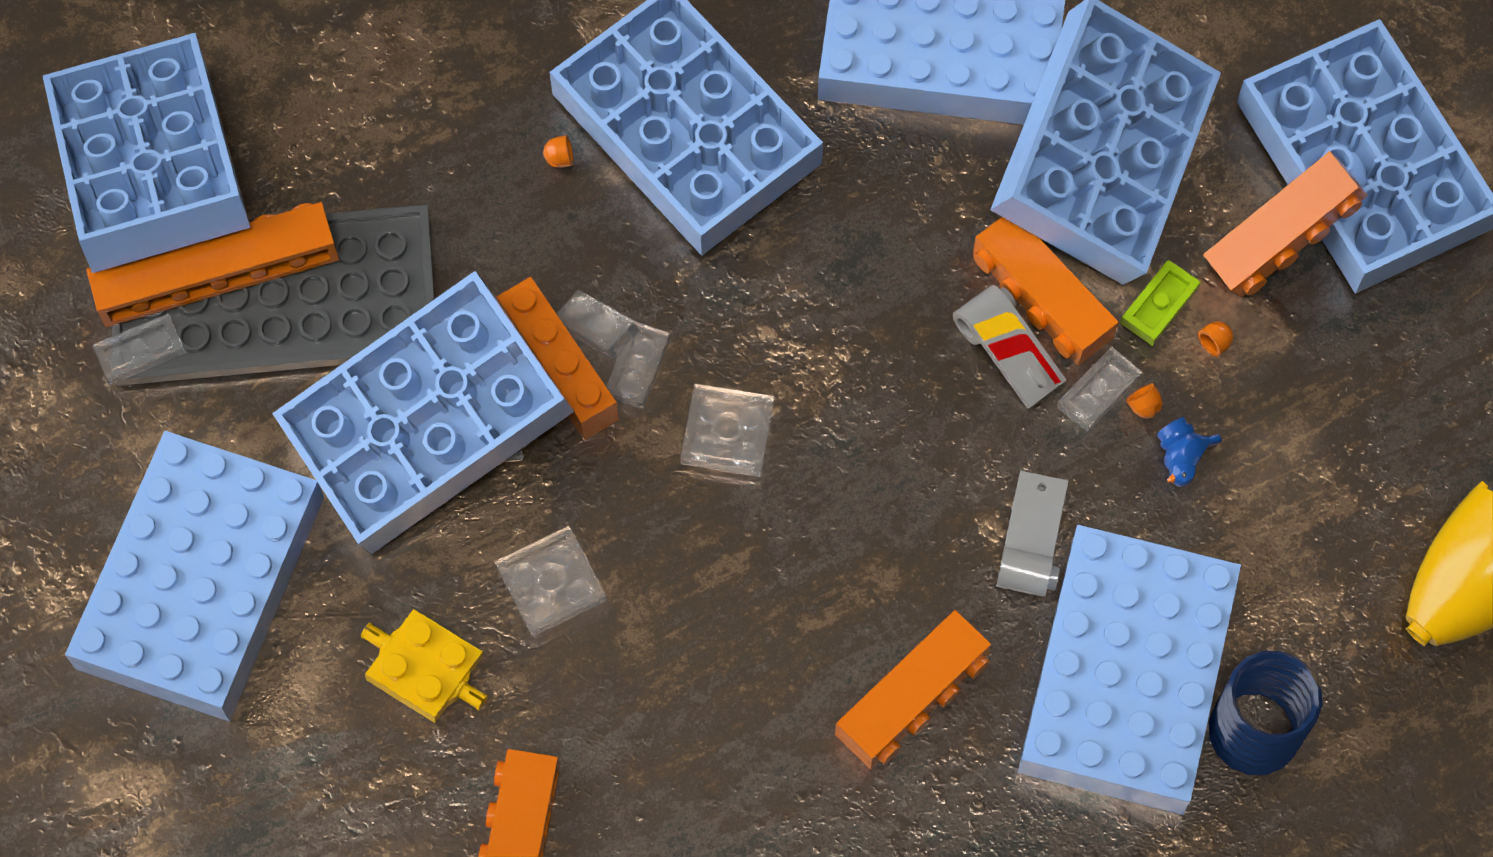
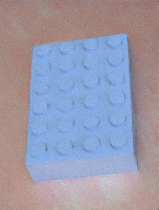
[549,0,823,256]
[818,0,1065,125]
[990,0,1221,285]
[1237,19,1493,294]
[43,33,250,273]
[272,271,574,554]
[65,431,324,722]
[1017,524,1241,815]

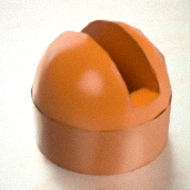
[543,135,574,168]
[1197,321,1233,357]
[1126,383,1163,419]

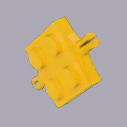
[361,609,488,723]

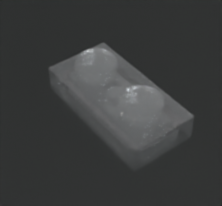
[556,289,639,359]
[93,313,186,385]
[606,321,670,409]
[1057,347,1142,433]

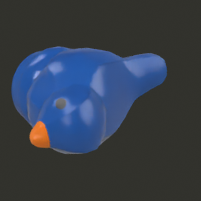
[1156,417,1222,487]

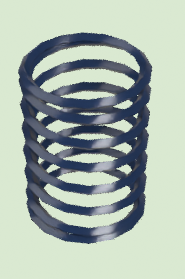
[1209,651,1323,775]

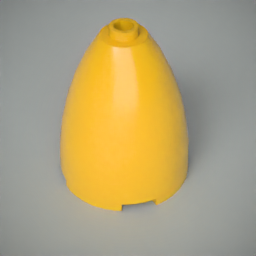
[1406,481,1493,646]

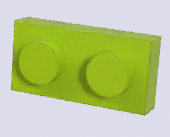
[1120,260,1201,346]

